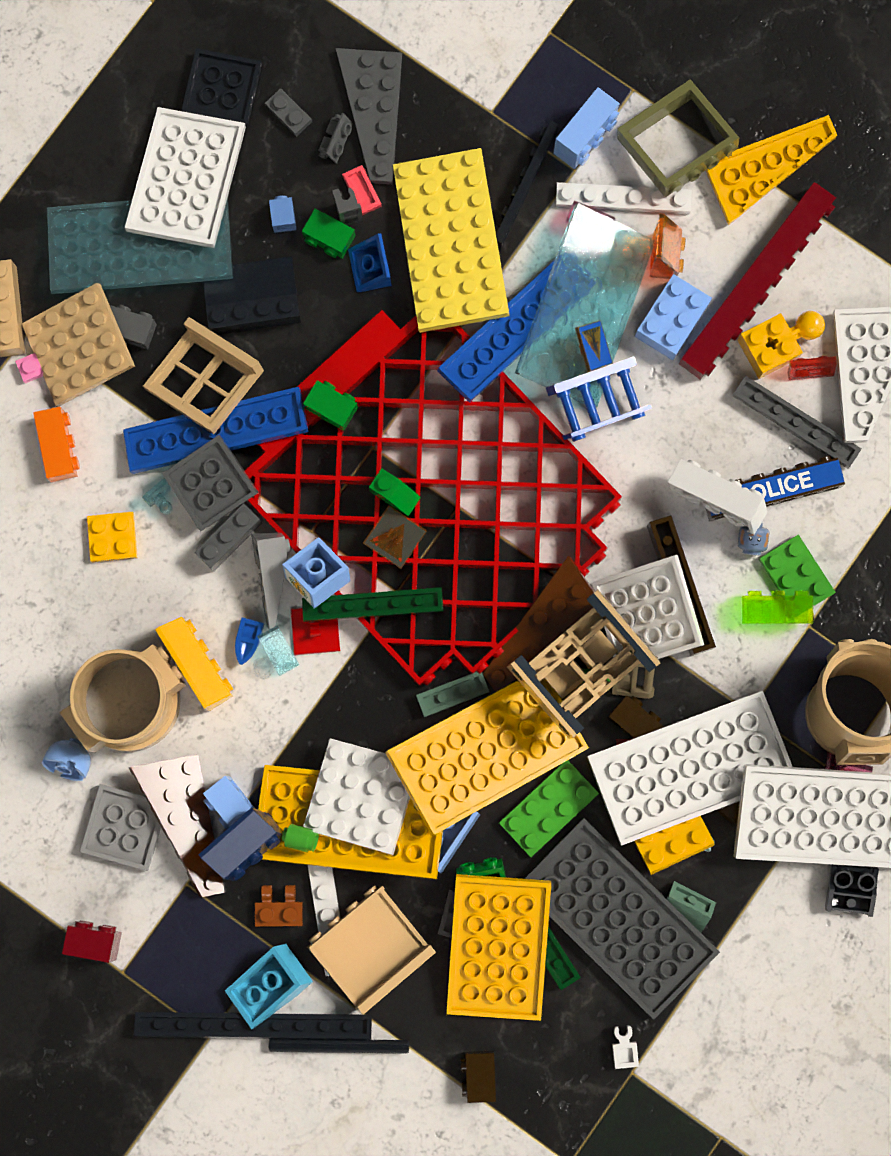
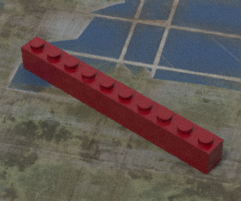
[679,182,836,380]

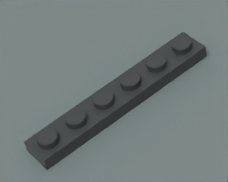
[732,375,862,469]

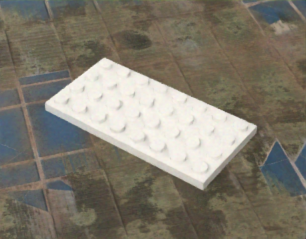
[587,691,793,845]
[733,764,891,868]

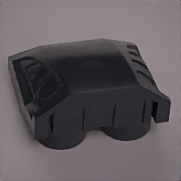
[825,864,879,917]

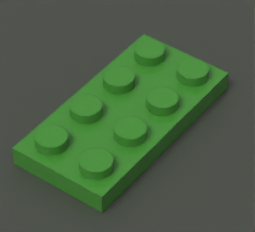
[499,760,599,857]

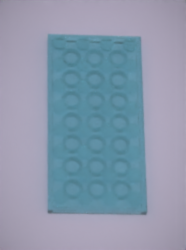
[47,197,233,294]
[515,204,656,407]

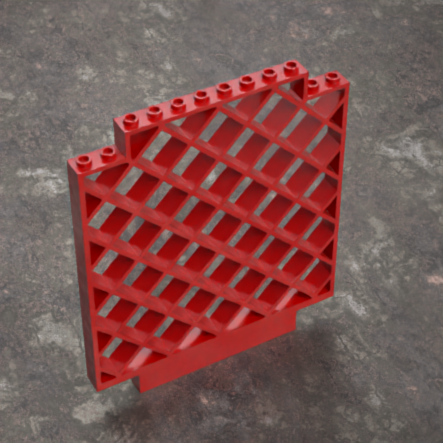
[245,310,622,686]

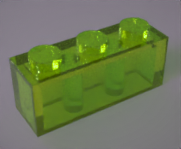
[742,590,814,624]

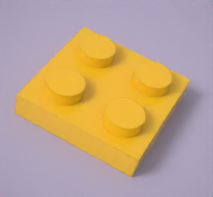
[87,512,138,562]

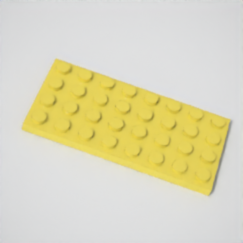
[393,148,510,333]

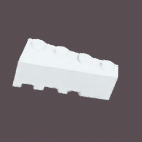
[668,459,767,535]

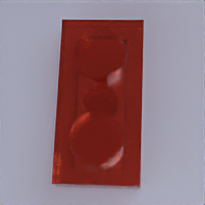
[787,356,837,380]

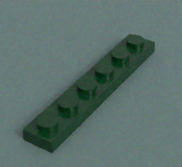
[302,587,443,622]

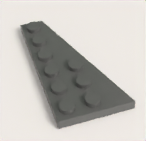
[336,48,402,185]

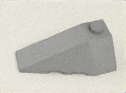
[251,533,290,631]

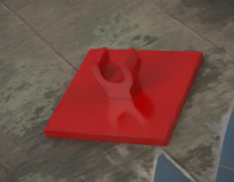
[291,608,340,655]

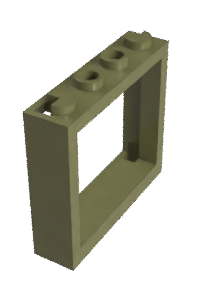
[617,79,739,197]

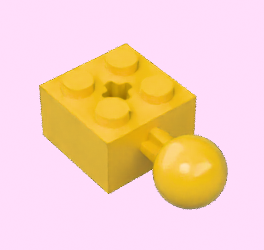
[737,311,825,379]

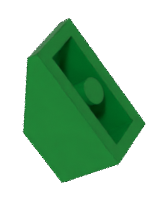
[369,468,421,517]

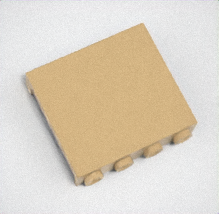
[307,885,436,1014]

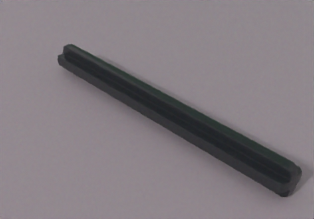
[268,1039,409,1054]

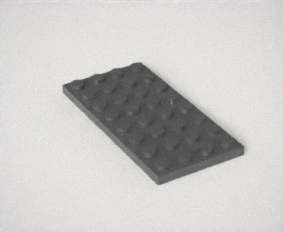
[524,818,720,1019]

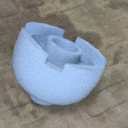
[42,738,91,781]

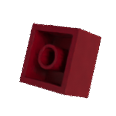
[62,920,122,963]

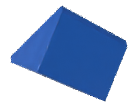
[348,234,391,292]

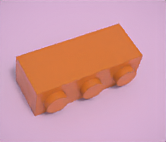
[33,407,80,482]

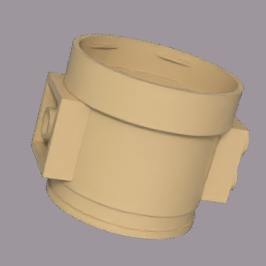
[805,639,891,765]
[59,644,186,753]

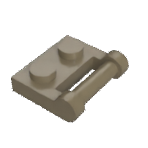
[612,653,658,699]

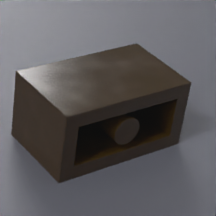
[461,1051,496,1103]

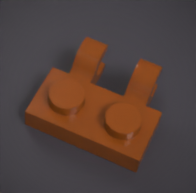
[255,885,303,927]

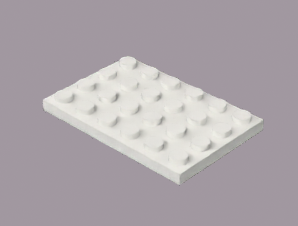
[125,107,246,248]

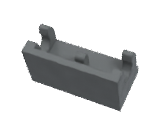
[332,188,363,226]

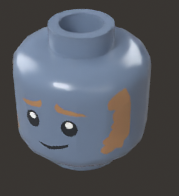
[738,523,770,555]

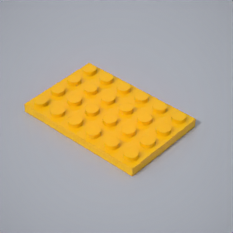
[447,874,551,1021]

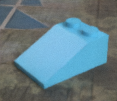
[225,944,313,1029]

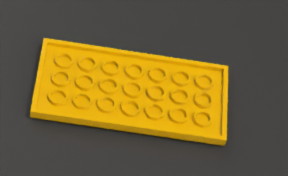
[385,678,589,836]
[258,765,443,879]

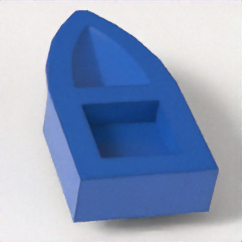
[235,617,265,665]

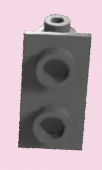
[318,113,353,164]

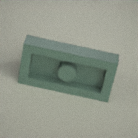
[666,881,716,933]

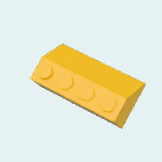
[155,617,233,711]

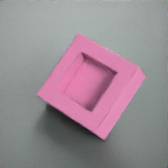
[15,353,43,384]

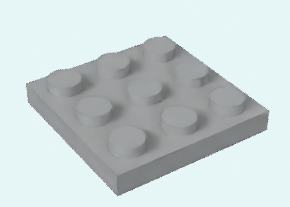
[80,784,161,871]

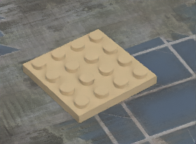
[22,283,135,406]

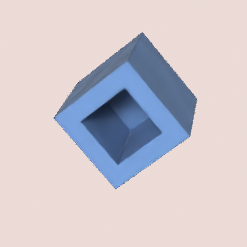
[269,196,296,233]

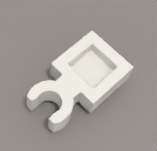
[612,1025,639,1069]

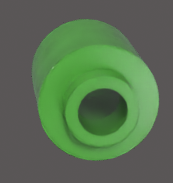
[282,824,319,852]

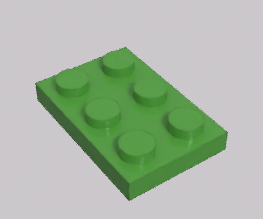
[759,534,836,617]

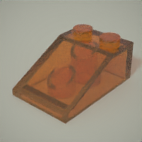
[649,214,686,279]

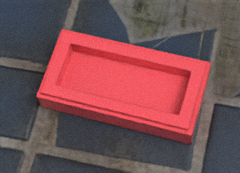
[342,165,382,216]

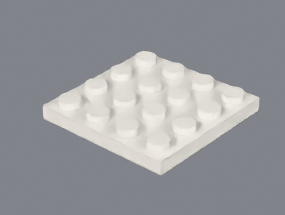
[592,555,704,659]
[303,738,410,855]

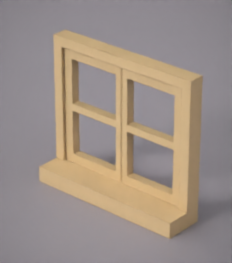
[143,317,264,435]

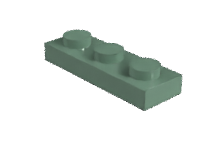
[416,672,489,717]

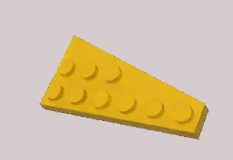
[705,115,837,226]

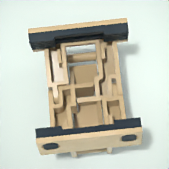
[507,589,660,739]

